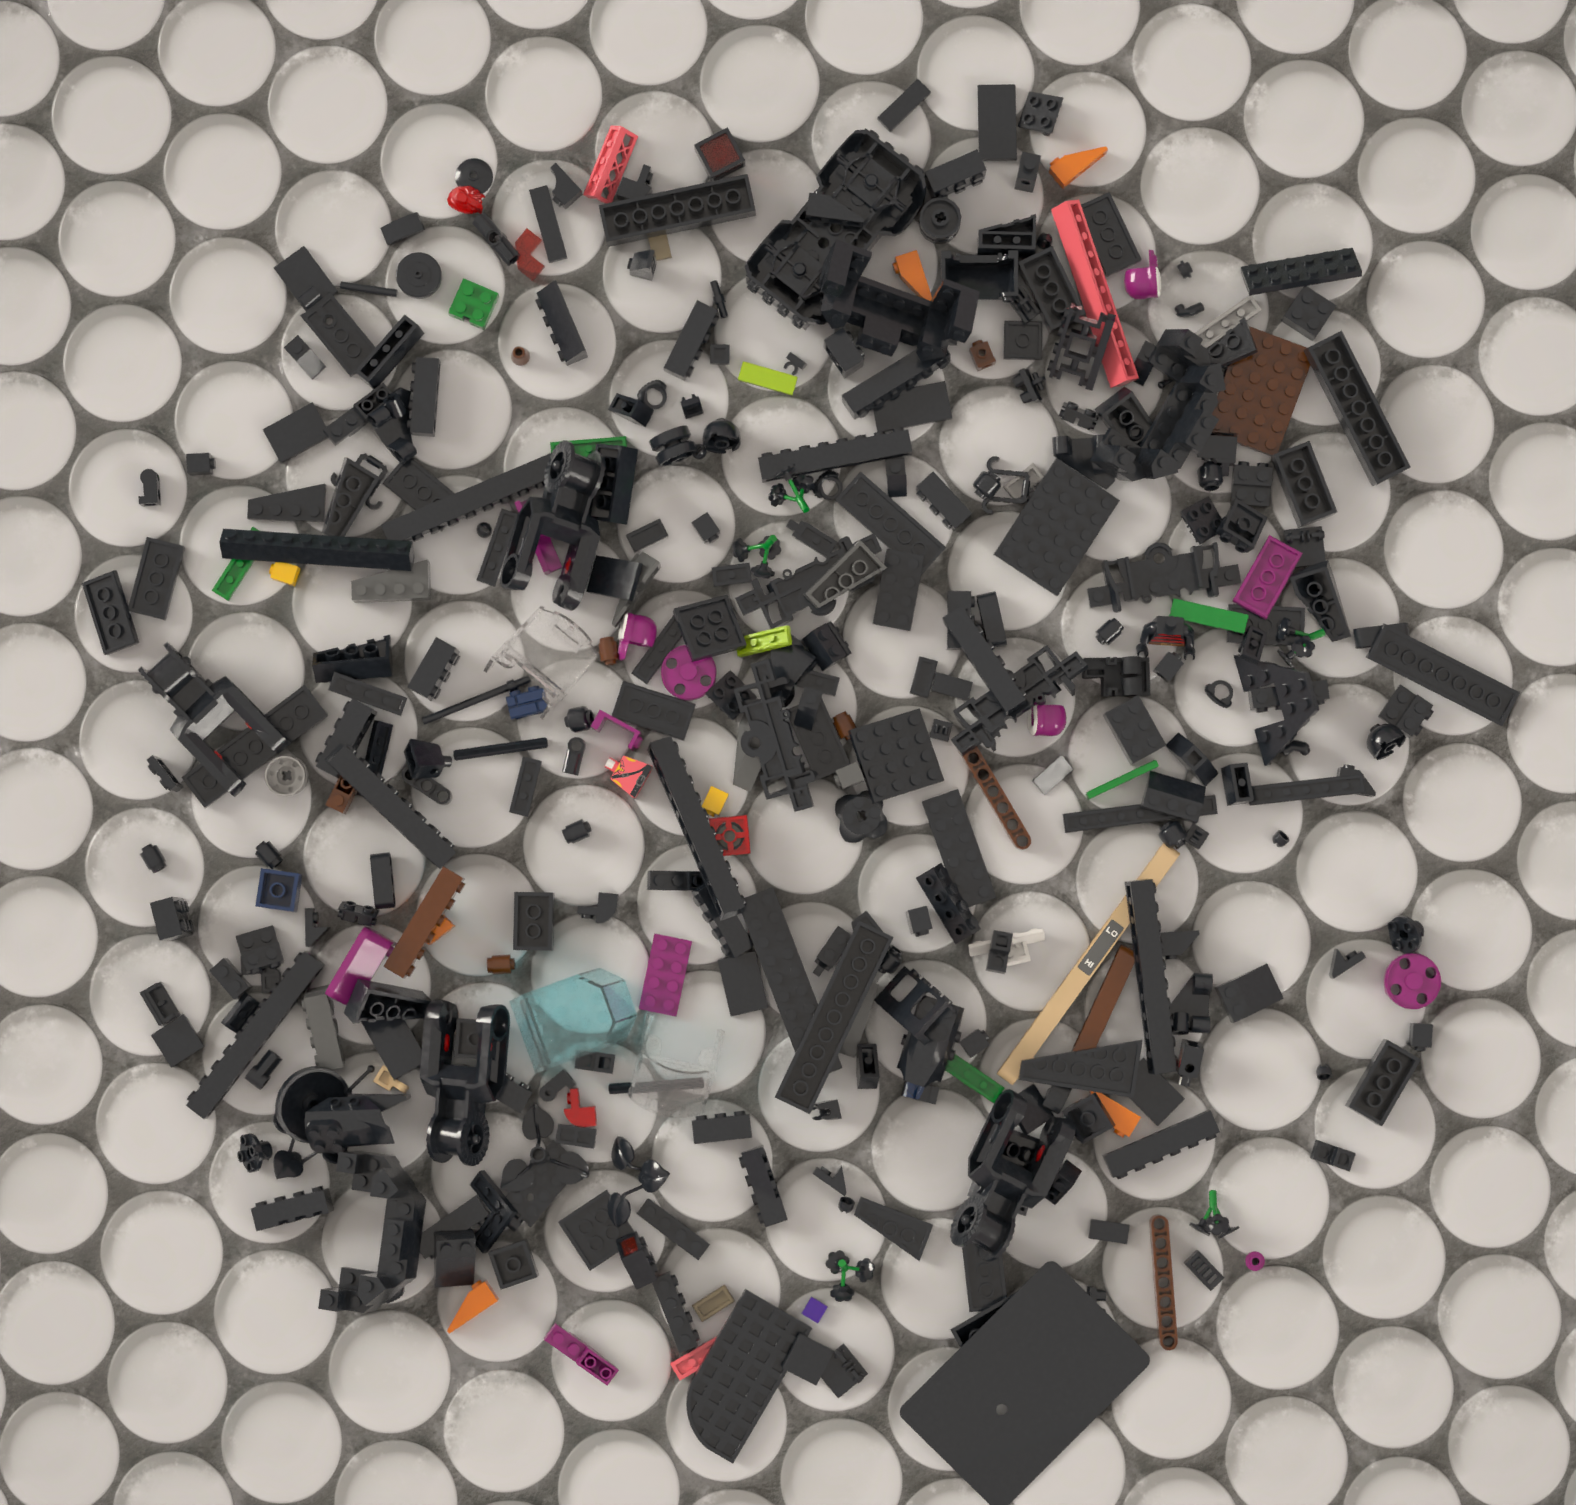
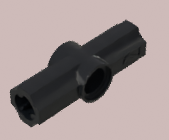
[473,212,520,266]

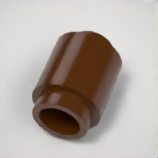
[598,637,619,666]
[833,711,857,741]
[487,954,515,975]

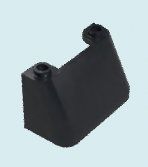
[940,250,1018,303]

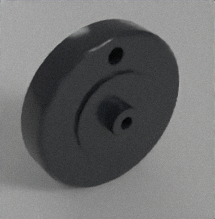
[396,252,442,299]

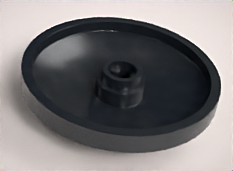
[275,1066,348,1143]

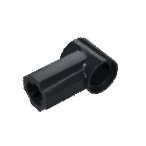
[562,737,586,776]
[245,1049,283,1090]

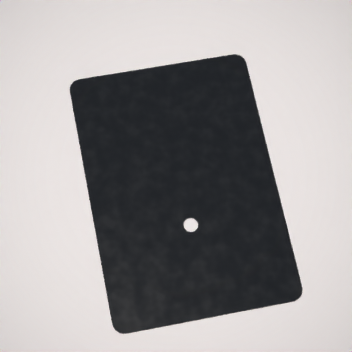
[900,1261,1150,1505]

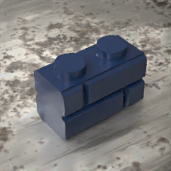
[506,685,549,720]

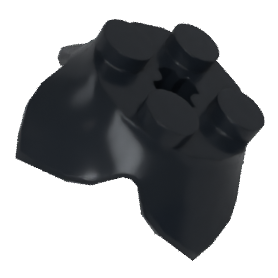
[835,790,887,843]

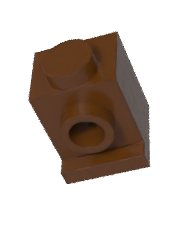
[969,340,996,372]

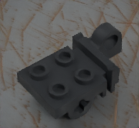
[1082,656,1151,697]

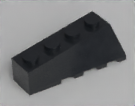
[312,635,393,683]
[739,1145,788,1227]

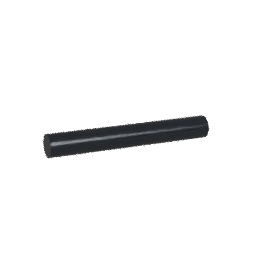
[340,281,398,297]

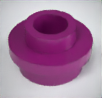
[1245,1251,1265,1271]

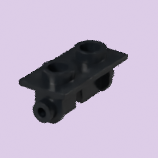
[1058,401,1099,430]
[338,901,380,927]

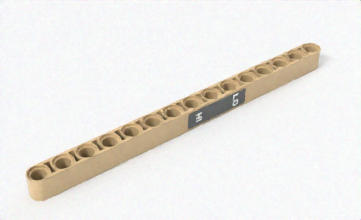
[997,843,1180,1085]

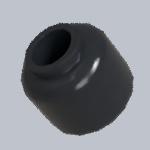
[1197,461,1223,491]
[973,470,1001,499]
[564,706,594,733]
[1158,820,1187,849]
[878,945,903,974]

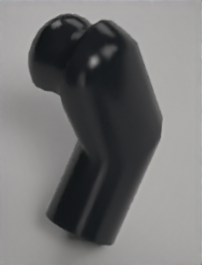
[1174,302,1204,317]

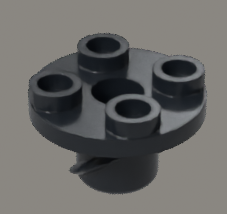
[1388,915,1424,954]
[237,1133,273,1173]

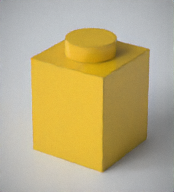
[269,562,301,587]
[702,786,729,817]

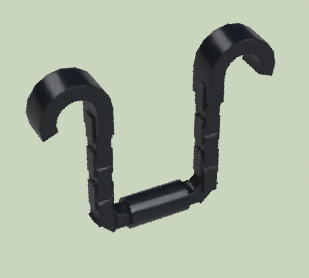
[331,453,388,510]
[982,456,1031,515]

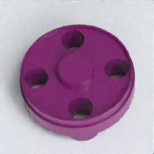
[661,645,717,701]
[1384,953,1441,1009]

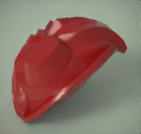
[447,186,485,214]

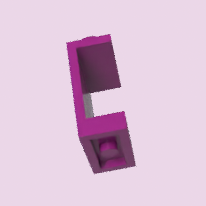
[591,710,643,751]

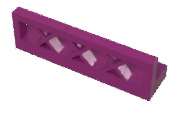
[514,500,563,575]

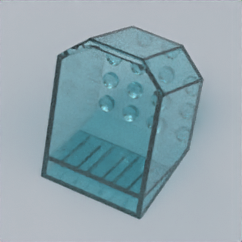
[509,968,638,1074]

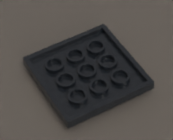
[848,708,944,804]

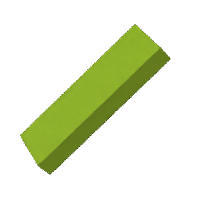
[738,361,798,396]
[737,625,792,657]

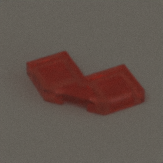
[515,228,545,281]

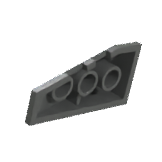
[612,551,661,628]

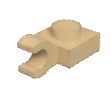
[373,1065,409,1094]

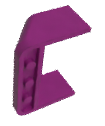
[325,927,397,1006]

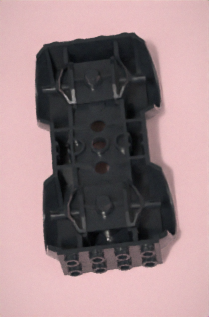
[744,128,926,331]

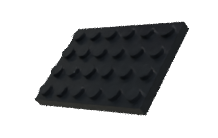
[993,458,1120,596]

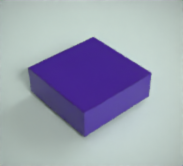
[801,1296,828,1323]

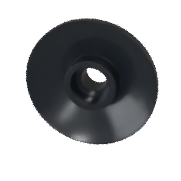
[455,158,493,194]

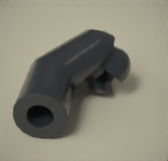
[1282,740,1310,756]

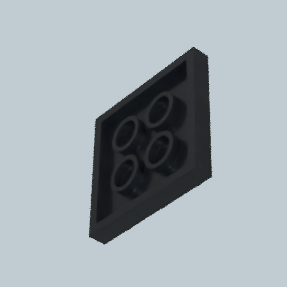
[673,595,747,662]
[558,1190,635,1271]

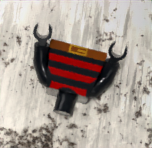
[1136,616,1196,660]

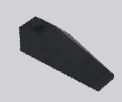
[1290,560,1351,642]

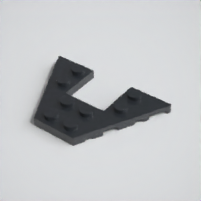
[1234,654,1319,766]

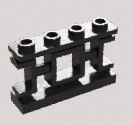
[1047,303,1116,391]

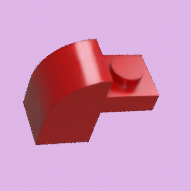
[564,1088,597,1127]

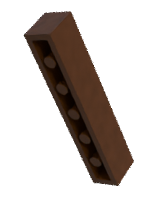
[383,866,465,979]

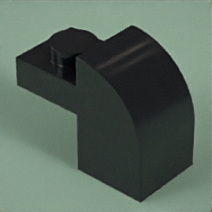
[617,164,653,200]
[577,892,619,923]

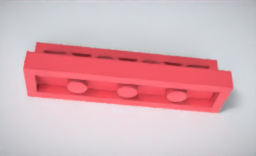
[583,126,638,204]

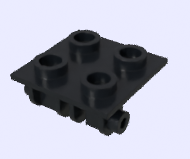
[1018,91,1064,136]
[1180,496,1222,545]
[1284,526,1326,567]
[705,670,757,720]
[821,1343,868,1398]

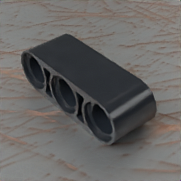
[976,591,1007,648]
[1353,623,1410,649]
[402,766,452,805]
[370,852,396,910]

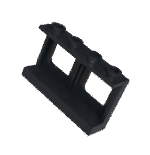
[874,966,956,1046]

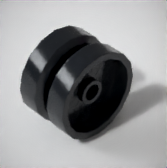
[919,197,961,244]
[649,425,698,467]

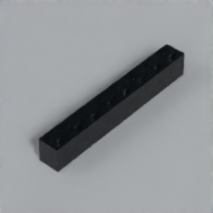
[758,428,913,483]

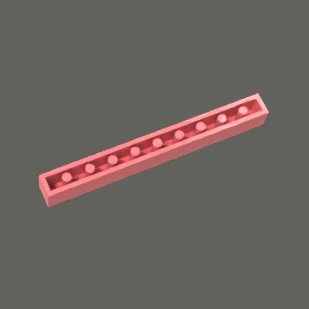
[1051,199,1139,388]

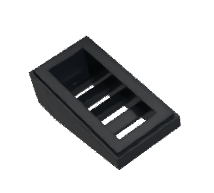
[1184,1250,1224,1291]

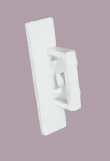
[968,928,1045,966]

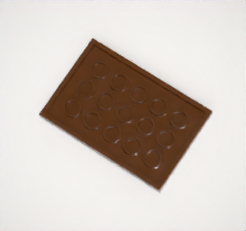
[1212,326,1310,456]

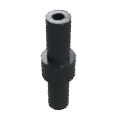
[710,280,728,319]

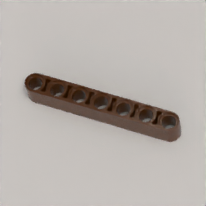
[956,747,1031,850]
[1071,944,1135,1052]
[1149,1214,1178,1351]

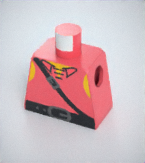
[605,756,653,799]

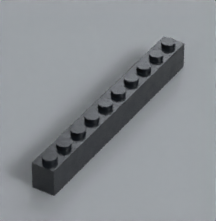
[381,453,552,542]
[219,529,415,571]
[647,736,746,920]
[1125,879,1178,1075]
[186,951,325,1119]

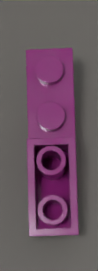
[544,1323,619,1386]

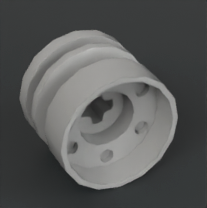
[264,755,309,796]

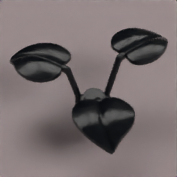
[500,1104,590,1192]
[273,1113,347,1179]
[607,1136,670,1228]

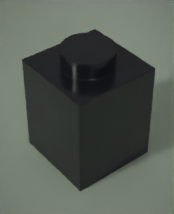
[186,453,216,476]
[691,512,720,544]
[1153,652,1184,683]
[1409,1023,1433,1051]
[959,1029,990,1058]

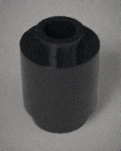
[1095,618,1124,645]
[562,819,592,844]
[255,841,283,870]
[140,844,167,874]

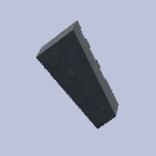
[321,457,380,537]
[344,979,432,1024]
[251,1186,334,1231]

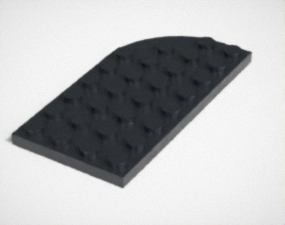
[686,1288,813,1463]

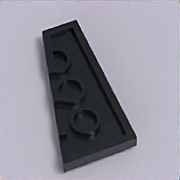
[247,484,326,522]
[854,1197,933,1261]

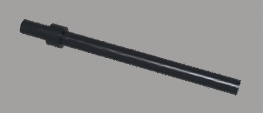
[422,675,531,725]

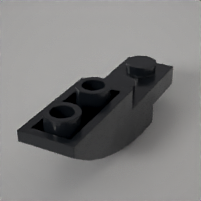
[323,383,392,446]
[647,871,704,891]

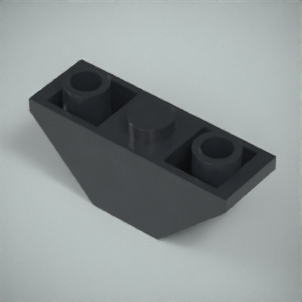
[1165,732,1219,787]

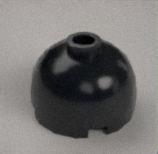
[702,418,741,454]
[1366,724,1406,760]

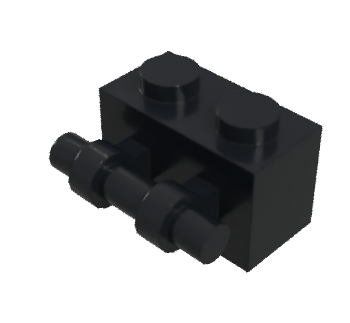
[802,621,851,671]

